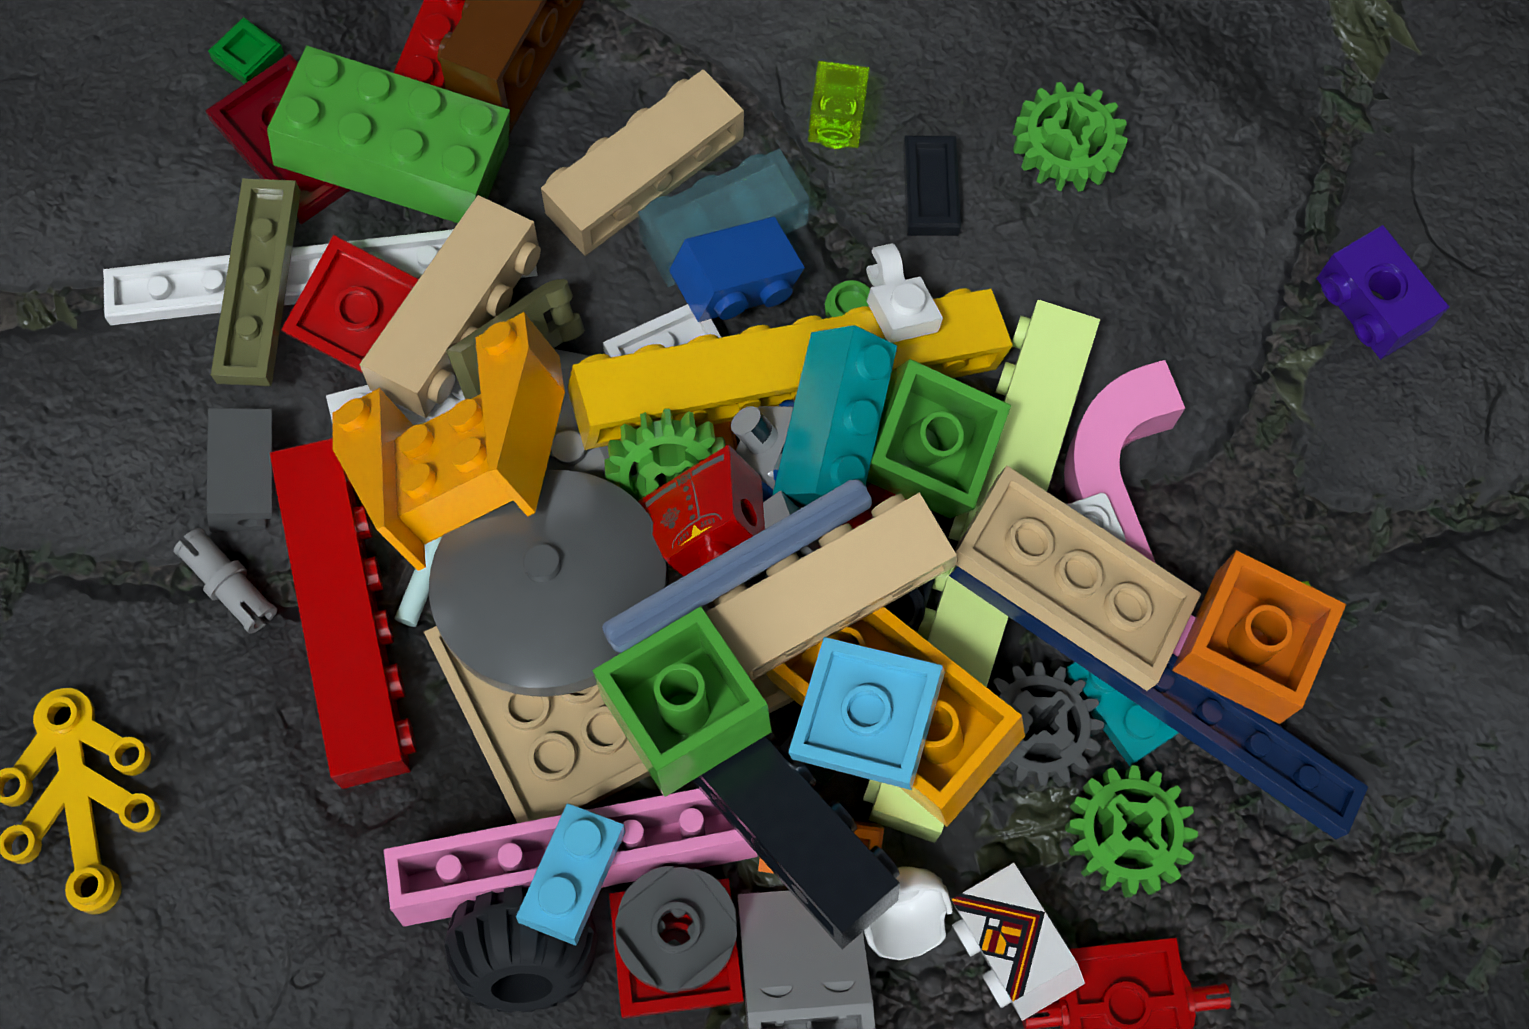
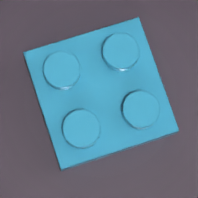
[788,637,945,790]

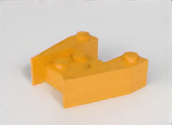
[332,312,565,571]

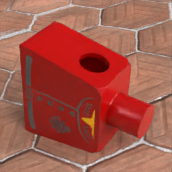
[638,445,765,577]

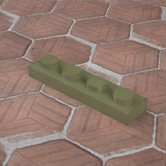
[211,178,301,386]

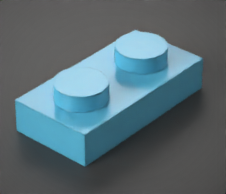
[516,803,625,946]

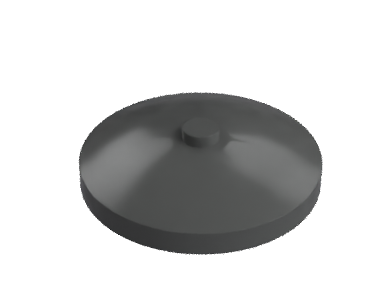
[429,470,669,697]

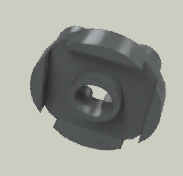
[615,866,737,993]

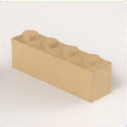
[541,69,744,256]
[359,195,541,418]
[705,492,957,681]

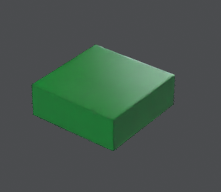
[208,17,285,84]

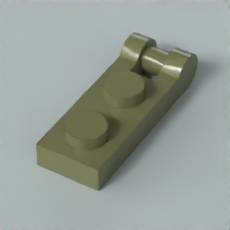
[446,279,585,399]

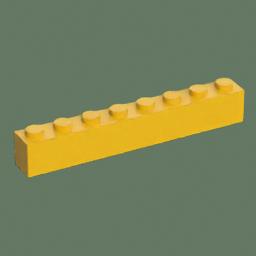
[567,288,1013,450]

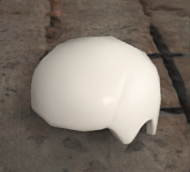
[864,867,953,960]

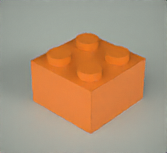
[1172,550,1346,724]

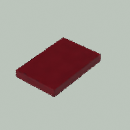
[205,54,350,225]

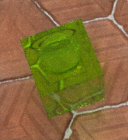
[808,61,870,149]

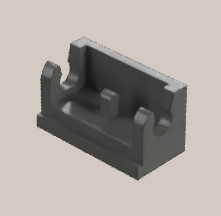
[207,408,272,533]

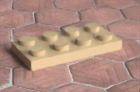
[954,466,1201,691]

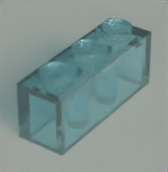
[638,148,810,287]

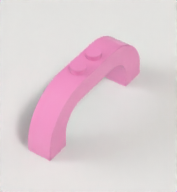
[1064,360,1196,657]

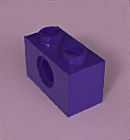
[1316,225,1449,360]

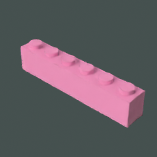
[384,789,757,927]

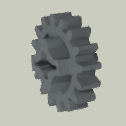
[990,662,1104,791]

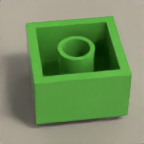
[866,359,1011,519]
[592,606,771,797]

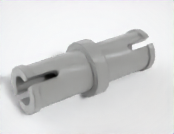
[173,528,277,634]

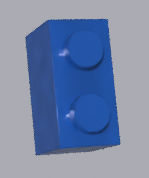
[669,216,805,322]

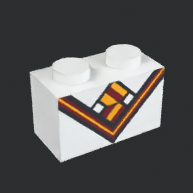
[951,863,1085,1021]

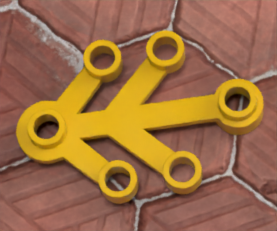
[0,688,161,914]

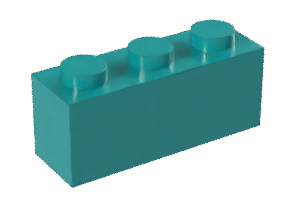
[772,325,897,507]

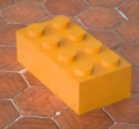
[766,607,1025,827]

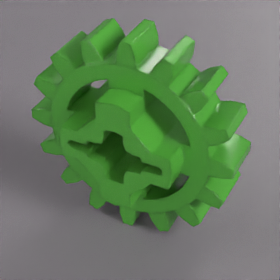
[1013,82,1128,192]
[604,409,726,502]
[1065,765,1198,898]

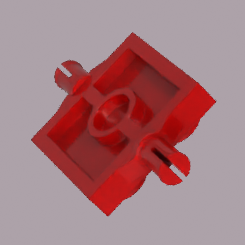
[1022,938,1231,1029]

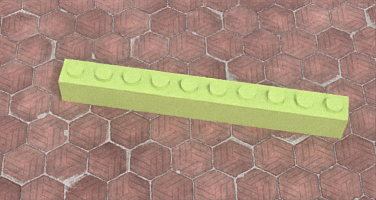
[863,300,1100,843]

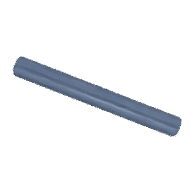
[602,480,872,653]

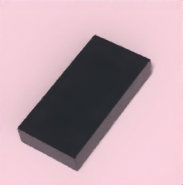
[903,135,961,236]

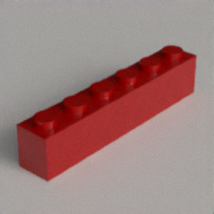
[270,438,417,789]

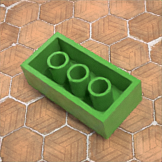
[267,45,510,223]

